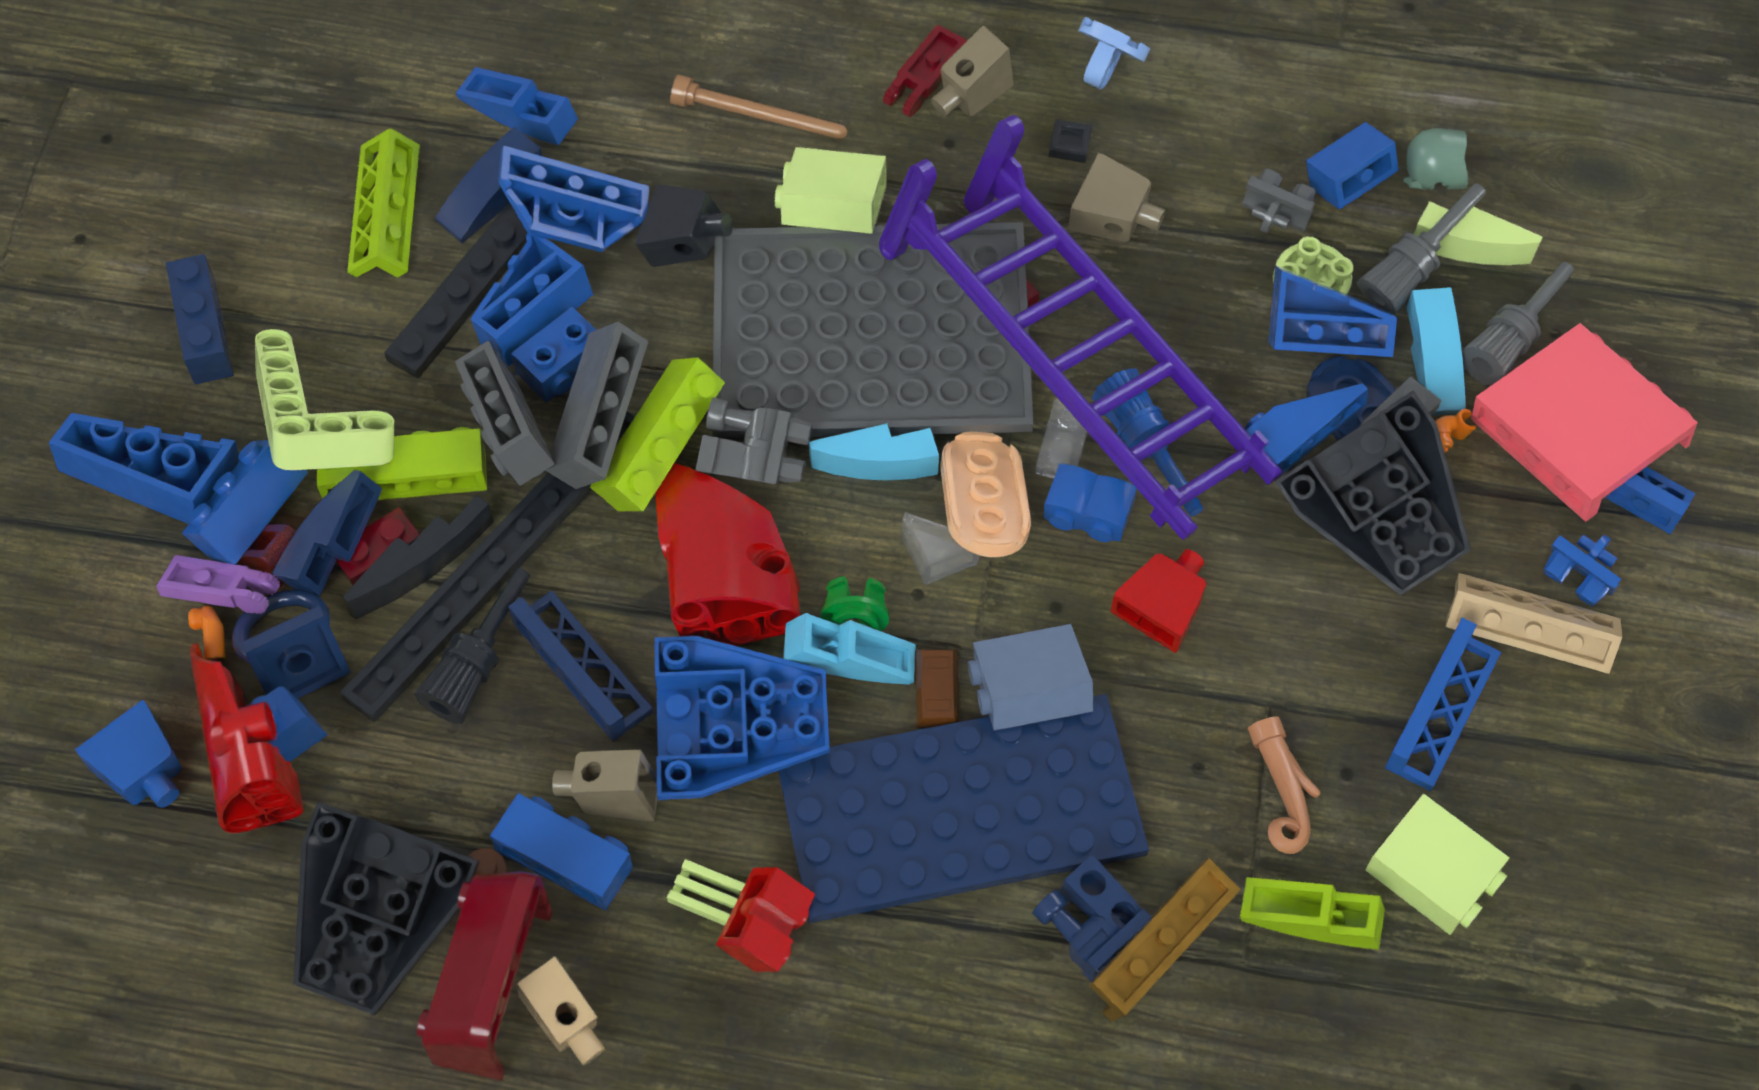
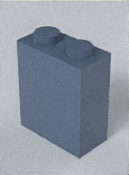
[968,624,1093,731]

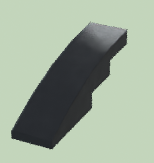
[342,495,494,619]

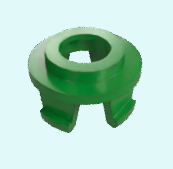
[820,576,889,631]

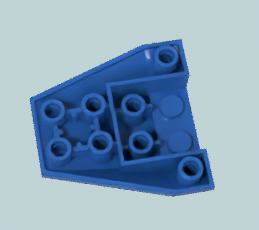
[654,636,829,800]

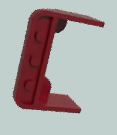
[417,872,553,1081]

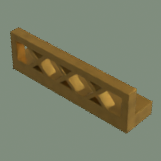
[1089,858,1241,1022]

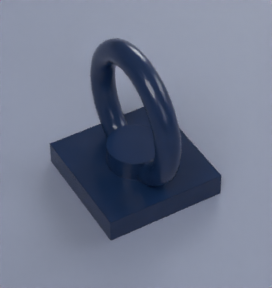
[232,590,351,699]

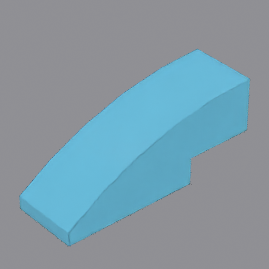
[1406,287,1466,416]
[809,424,939,480]
[784,613,916,685]

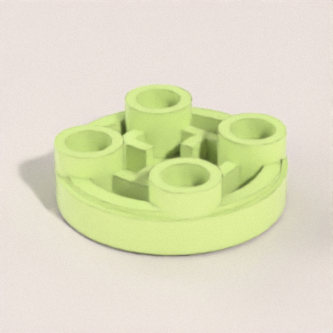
[1273,237,1353,295]

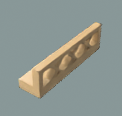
[1446,573,1623,674]

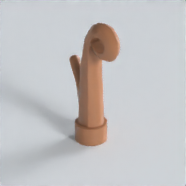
[1248,717,1320,854]

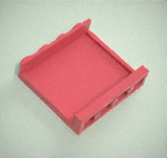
[1471,323,1698,522]

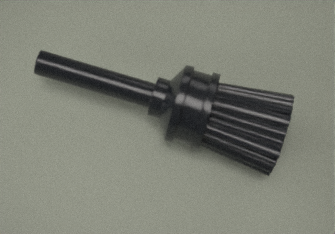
[414,568,530,724]

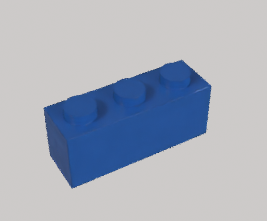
[182,440,308,565]
[490,793,633,911]

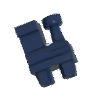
[1032,855,1152,982]

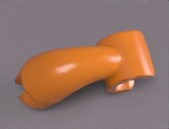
[1435,409,1476,453]

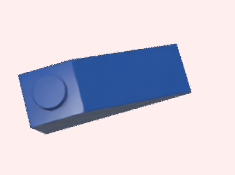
[1245,383,1368,477]

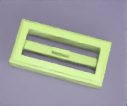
[667,859,745,926]

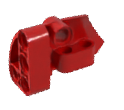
[655,463,801,646]
[190,643,304,833]

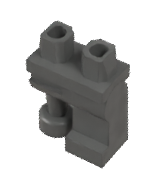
[695,397,813,485]

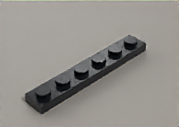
[384,202,527,379]

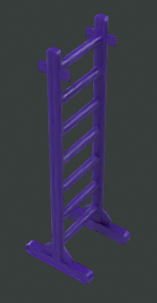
[879,115,1282,540]

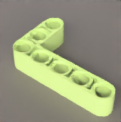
[255,329,394,470]

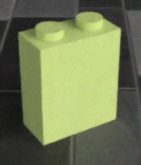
[775,147,886,234]
[1366,794,1509,935]

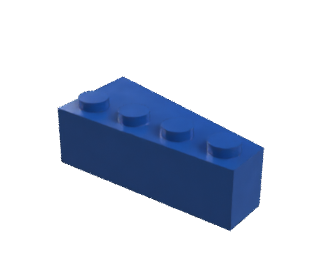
[49,413,240,524]

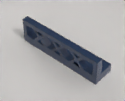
[508,590,653,742]

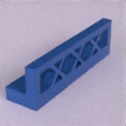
[1604,467,1695,535]
[1385,617,1501,792]

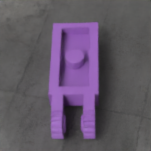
[156,555,280,614]

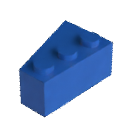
[1268,265,1397,357]

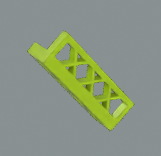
[347,128,420,278]

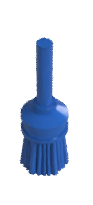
[1091,368,1204,517]

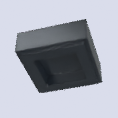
[1049,119,1092,163]

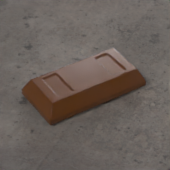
[915,649,959,728]

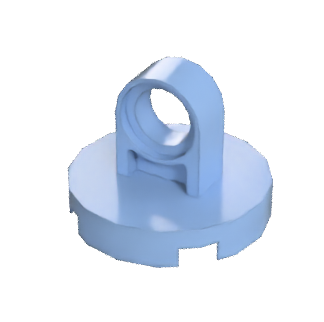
[1078,17,1151,90]

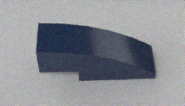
[435,126,542,243]
[272,470,382,596]

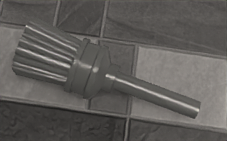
[1356,183,1486,315]
[1462,262,1574,386]

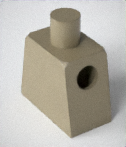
[931,25,1014,116]
[1068,153,1166,242]
[552,750,658,821]

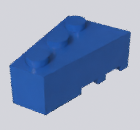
[470,233,593,366]

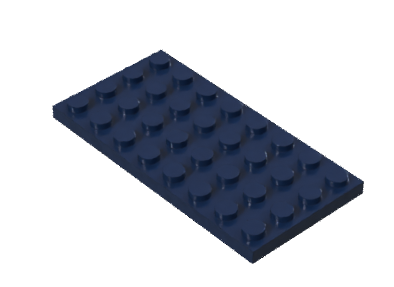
[778,694,1149,923]

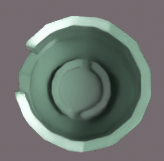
[1404,128,1468,190]

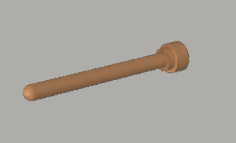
[670,75,847,139]

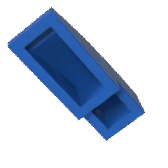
[455,67,578,145]

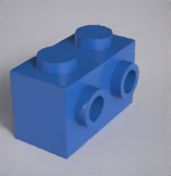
[1306,122,1399,210]
[511,307,596,403]

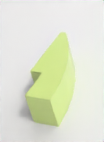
[1414,201,1542,265]

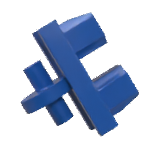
[1543,534,1622,607]

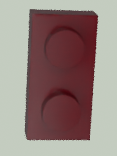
[336,507,420,586]

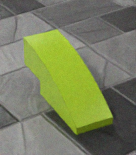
[1240,877,1385,950]

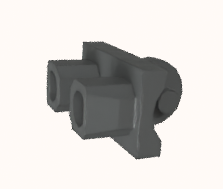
[1242,168,1315,234]

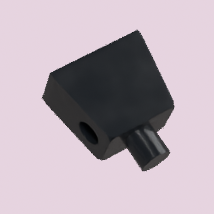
[635,185,733,267]

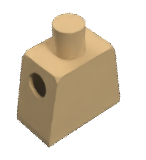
[517,956,605,1065]

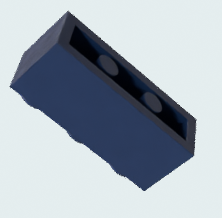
[165,254,234,385]

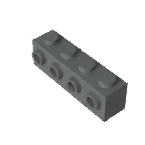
[545,321,648,489]
[455,340,555,486]

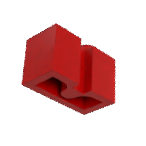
[716,867,815,972]

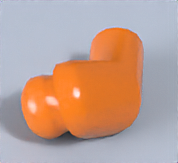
[188,605,226,660]

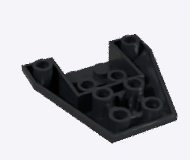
[1275,390,1471,595]
[293,802,480,1015]

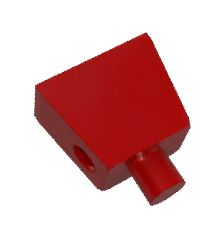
[1110,549,1207,653]

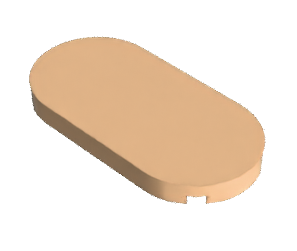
[940,431,1031,557]

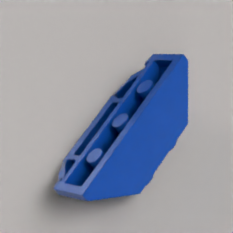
[498,145,649,252]

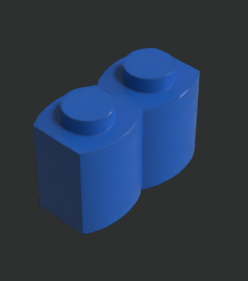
[1043,464,1137,542]

